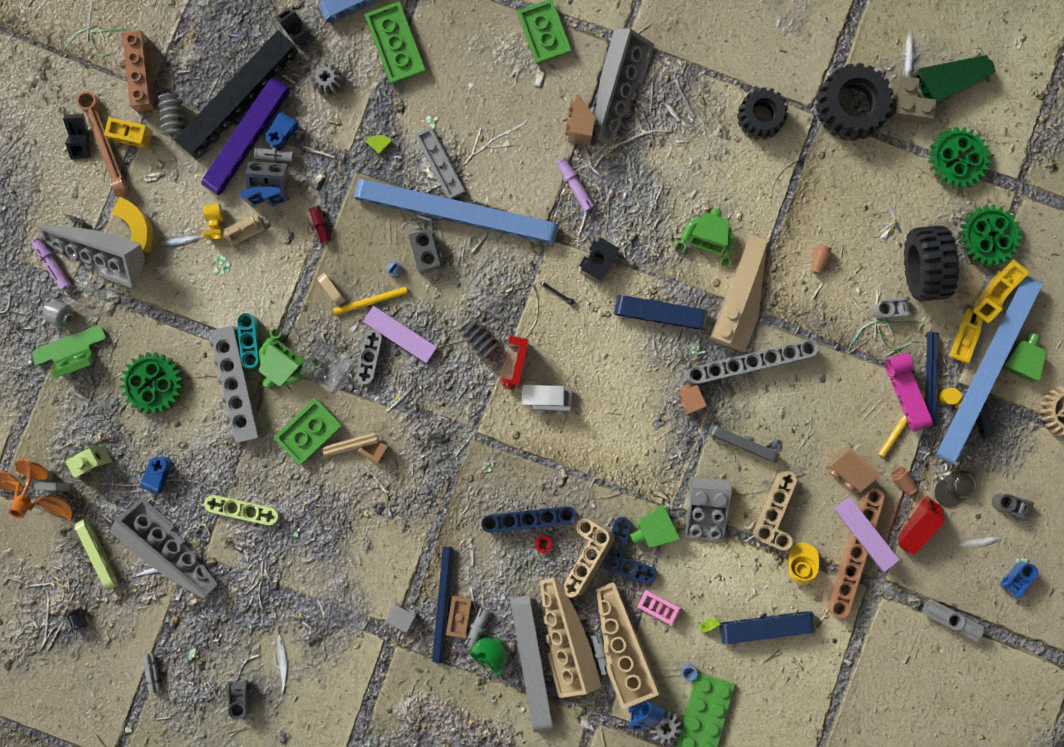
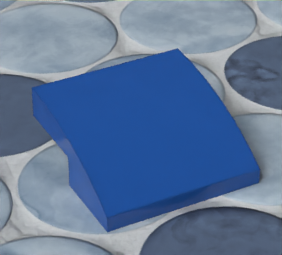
[240,187,289,207]

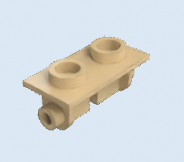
[222,213,265,247]

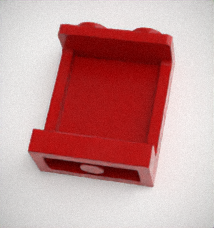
[500,335,529,390]

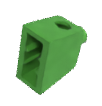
[1001,333,1046,382]
[630,504,680,548]

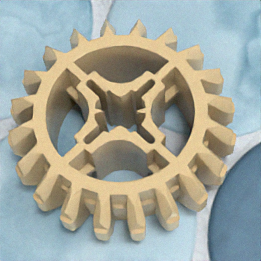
[1039,386,1064,436]

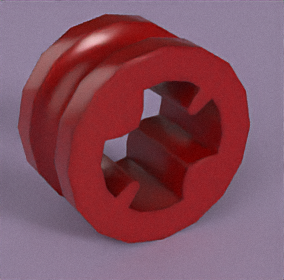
[535,535,552,553]

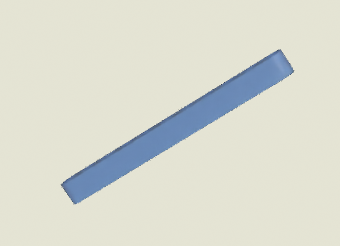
[354,179,559,244]
[935,276,1044,465]

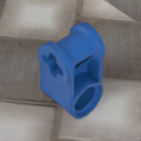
[266,112,299,150]
[140,456,172,495]
[999,561,1038,599]
[628,701,665,731]

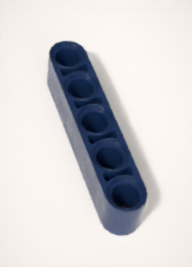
[614,295,709,330]
[481,506,576,533]
[719,611,816,644]

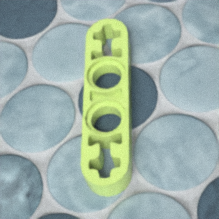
[204,495,280,525]
[75,519,119,591]

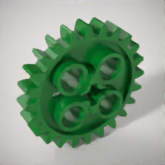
[927,126,991,189]
[958,204,1023,267]
[119,352,184,414]

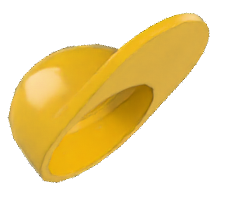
[788,542,819,585]

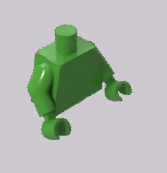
[675,208,735,267]
[259,328,320,389]

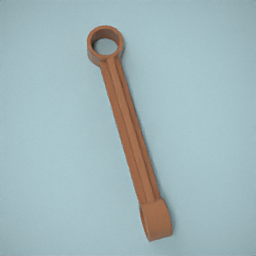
[77,91,130,198]

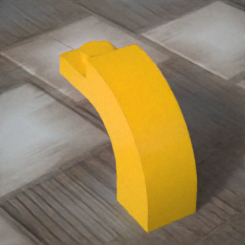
[111,197,153,253]
[973,259,1029,324]

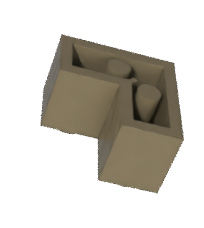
[889,76,936,125]

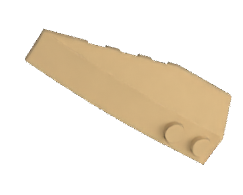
[709,234,767,353]
[540,577,602,698]
[596,582,661,709]

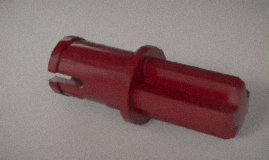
[309,206,330,244]

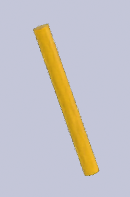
[333,287,408,316]
[878,391,926,458]

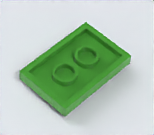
[517,0,571,65]
[273,398,342,466]

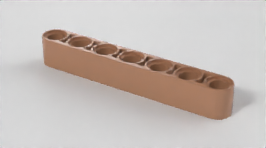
[828,488,884,618]

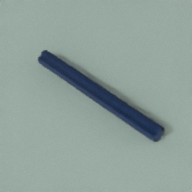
[432,546,454,663]

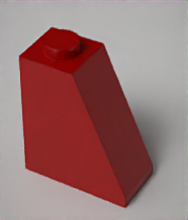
[898,496,945,555]

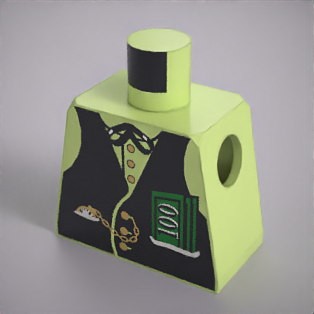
[65,446,114,480]

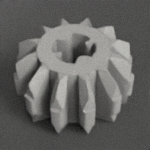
[310,62,343,96]
[649,710,682,744]

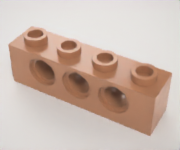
[122,30,156,113]

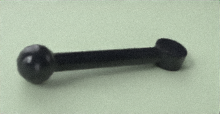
[540,281,575,306]

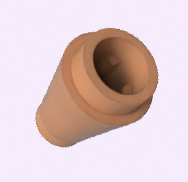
[811,244,832,273]
[890,466,918,495]

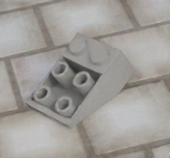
[685,477,732,542]

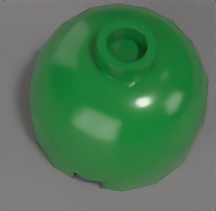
[469,637,508,675]

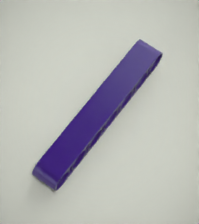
[201,78,290,195]

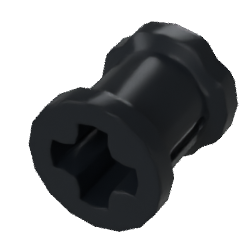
[64,607,88,632]

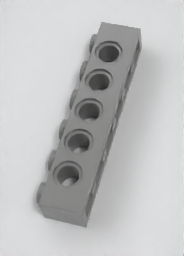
[209,325,262,443]

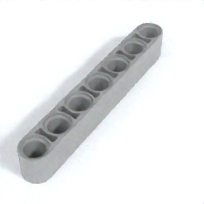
[686,340,818,385]
[510,595,553,732]

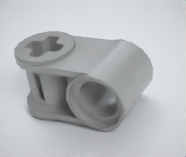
[872,297,912,319]

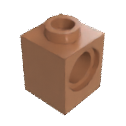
[677,384,706,414]

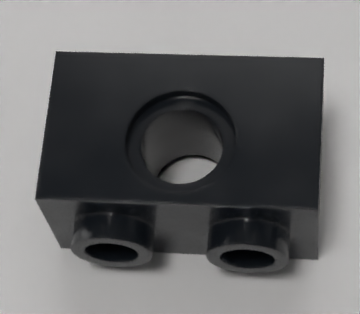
[579,237,620,284]

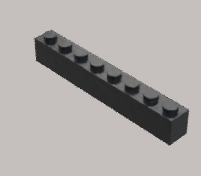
[174,30,298,159]

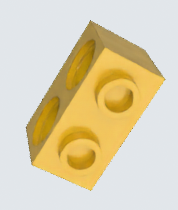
[104,117,153,149]

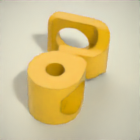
[203,204,225,240]
[939,388,963,409]

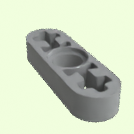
[356,330,383,385]

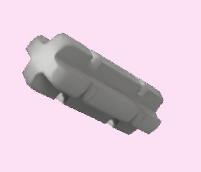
[143,653,160,693]

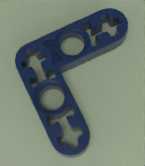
[602,517,657,584]

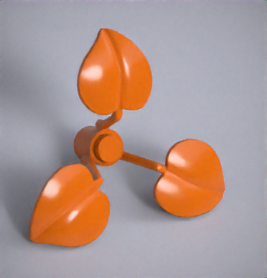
[0,458,73,521]

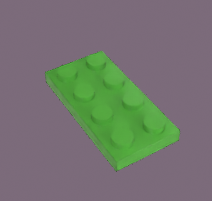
[364,1,426,85]
[675,672,735,747]

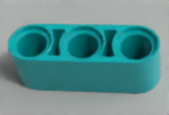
[237,313,261,370]

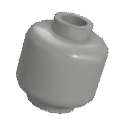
[43,300,73,328]

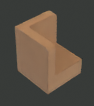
[358,440,390,463]

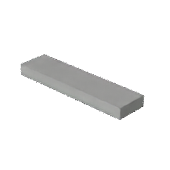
[414,126,466,199]

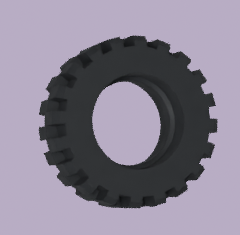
[816,63,894,141]
[904,225,960,302]

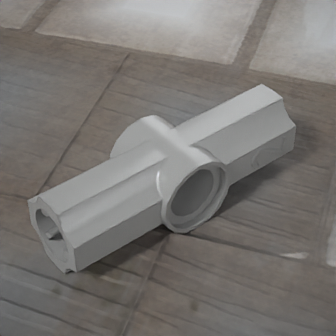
[922,599,984,642]

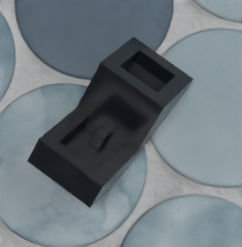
[275,7,312,46]
[63,114,90,160]

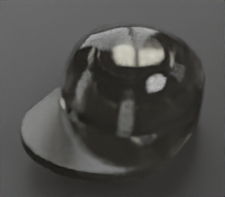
[934,470,977,507]

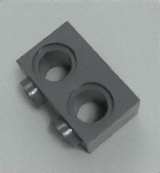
[245,161,289,192]
[408,229,444,274]

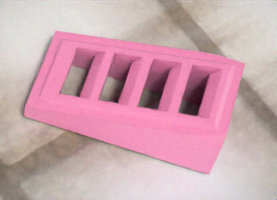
[638,590,682,626]

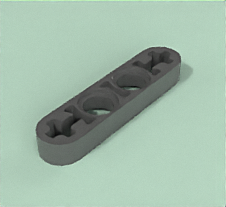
[707,424,780,463]

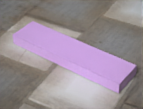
[363,306,437,363]
[834,497,899,572]

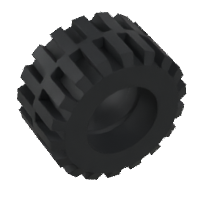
[737,87,788,140]

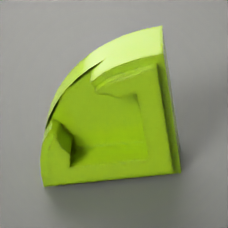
[366,135,392,155]
[698,616,720,633]

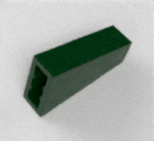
[912,55,996,105]

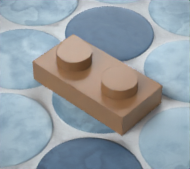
[446,595,472,638]

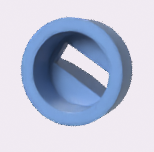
[387,262,403,278]
[682,663,697,681]

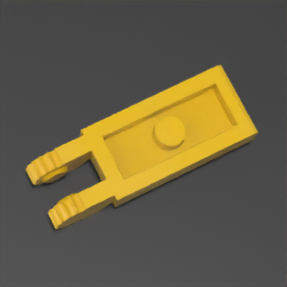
[948,308,983,364]

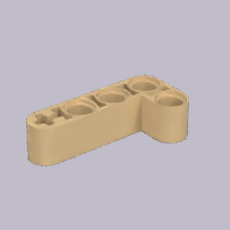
[754,471,797,550]
[563,519,615,597]

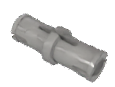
[254,147,295,163]
[464,607,491,647]
[591,633,607,675]

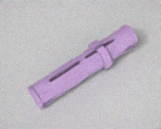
[555,157,595,212]
[30,237,72,291]

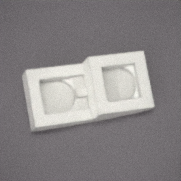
[522,385,564,406]

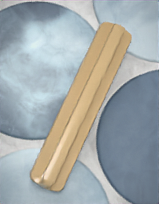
[323,433,379,457]

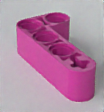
[885,352,933,432]

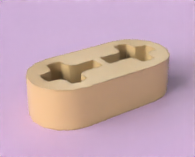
[317,272,346,307]

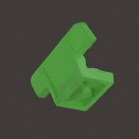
[33,326,107,379]

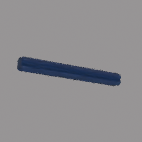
[925,332,939,426]

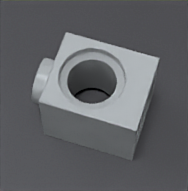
[386,602,418,633]

